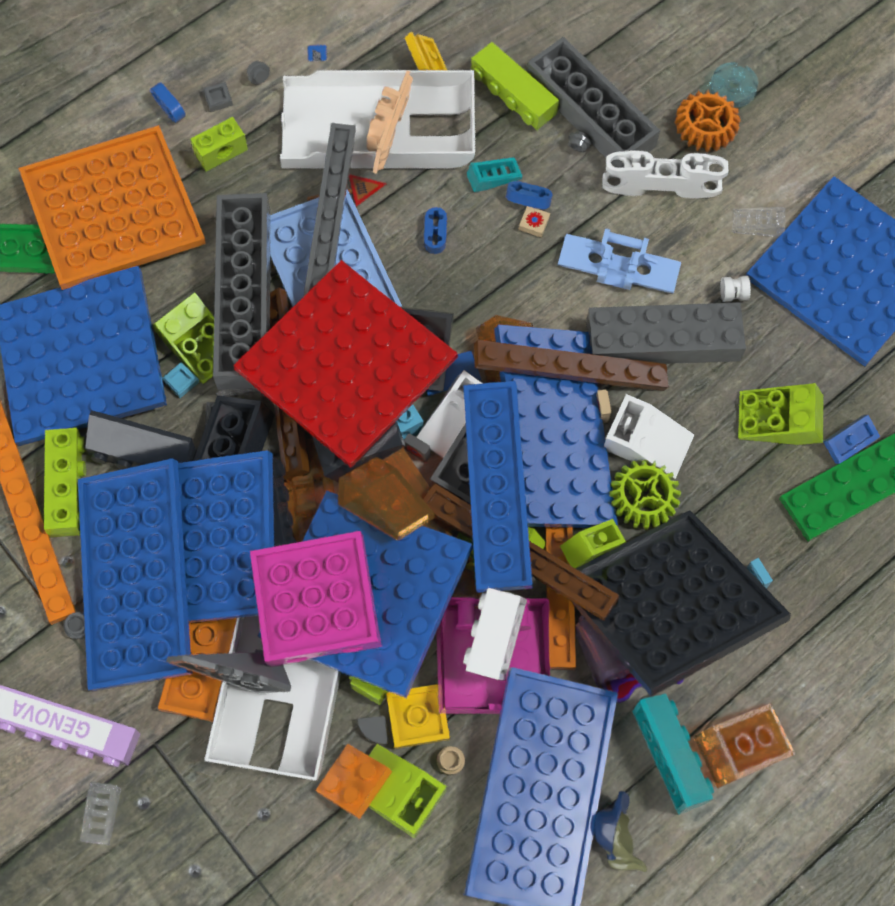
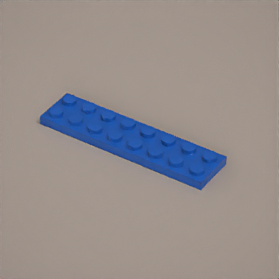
[463,381,533,593]

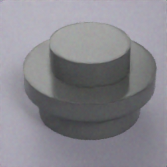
[247,61,270,85]
[568,131,592,152]
[64,612,85,639]

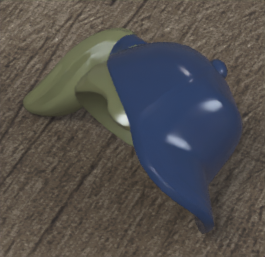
[593,791,647,872]

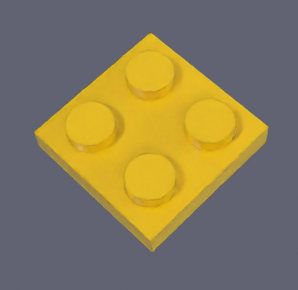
[386,684,450,749]

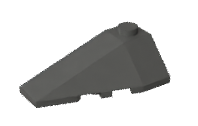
[430,423,471,505]
[166,649,291,694]

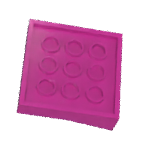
[250,531,382,667]
[436,597,550,714]

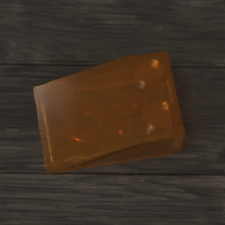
[338,457,435,541]
[693,703,796,789]

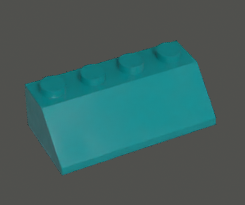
[632,694,714,815]

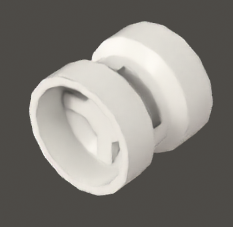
[720,276,750,302]

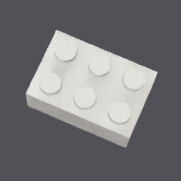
[464,588,527,680]

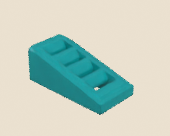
[467,157,523,192]

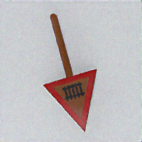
[307,174,387,207]

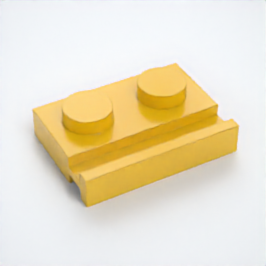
[405,32,448,71]

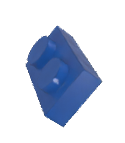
[823,415,880,464]

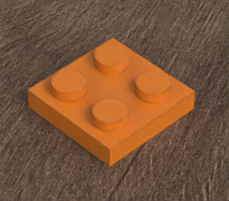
[315,744,392,819]

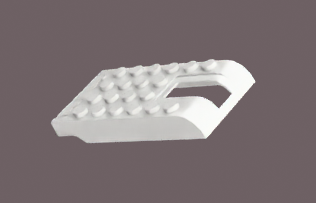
[280,71,475,168]
[205,616,341,780]

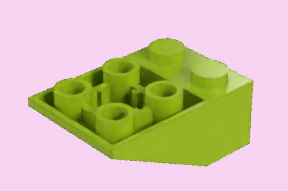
[152,293,214,384]
[738,383,823,445]
[369,744,447,839]

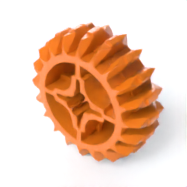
[675,90,740,153]

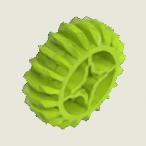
[609,460,681,530]

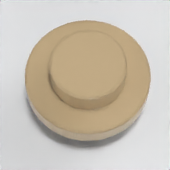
[437,746,465,775]

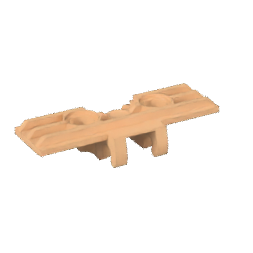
[367,71,413,173]

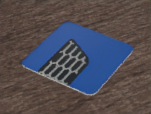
[308,45,327,61]

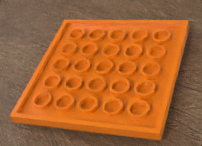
[19,125,206,290]

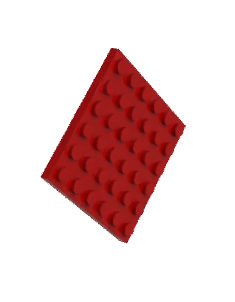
[233,260,458,468]

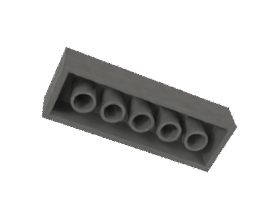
[527,36,660,168]
[586,303,746,364]

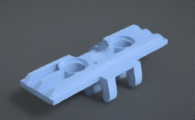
[558,228,681,294]

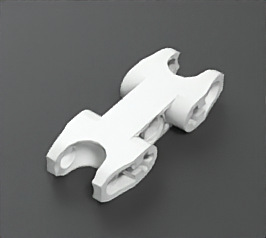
[602,151,728,198]

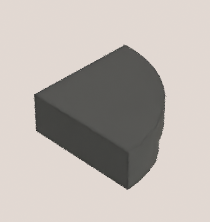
[357,716,387,745]

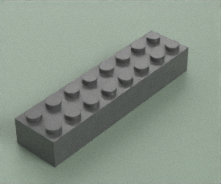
[213,193,270,390]

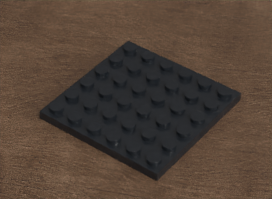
[570,510,791,697]

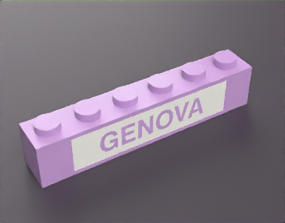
[0,685,140,767]

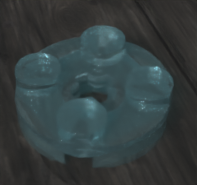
[710,62,758,108]

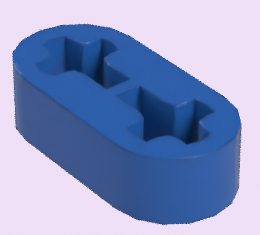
[150,82,186,123]
[506,181,553,209]
[424,207,447,254]

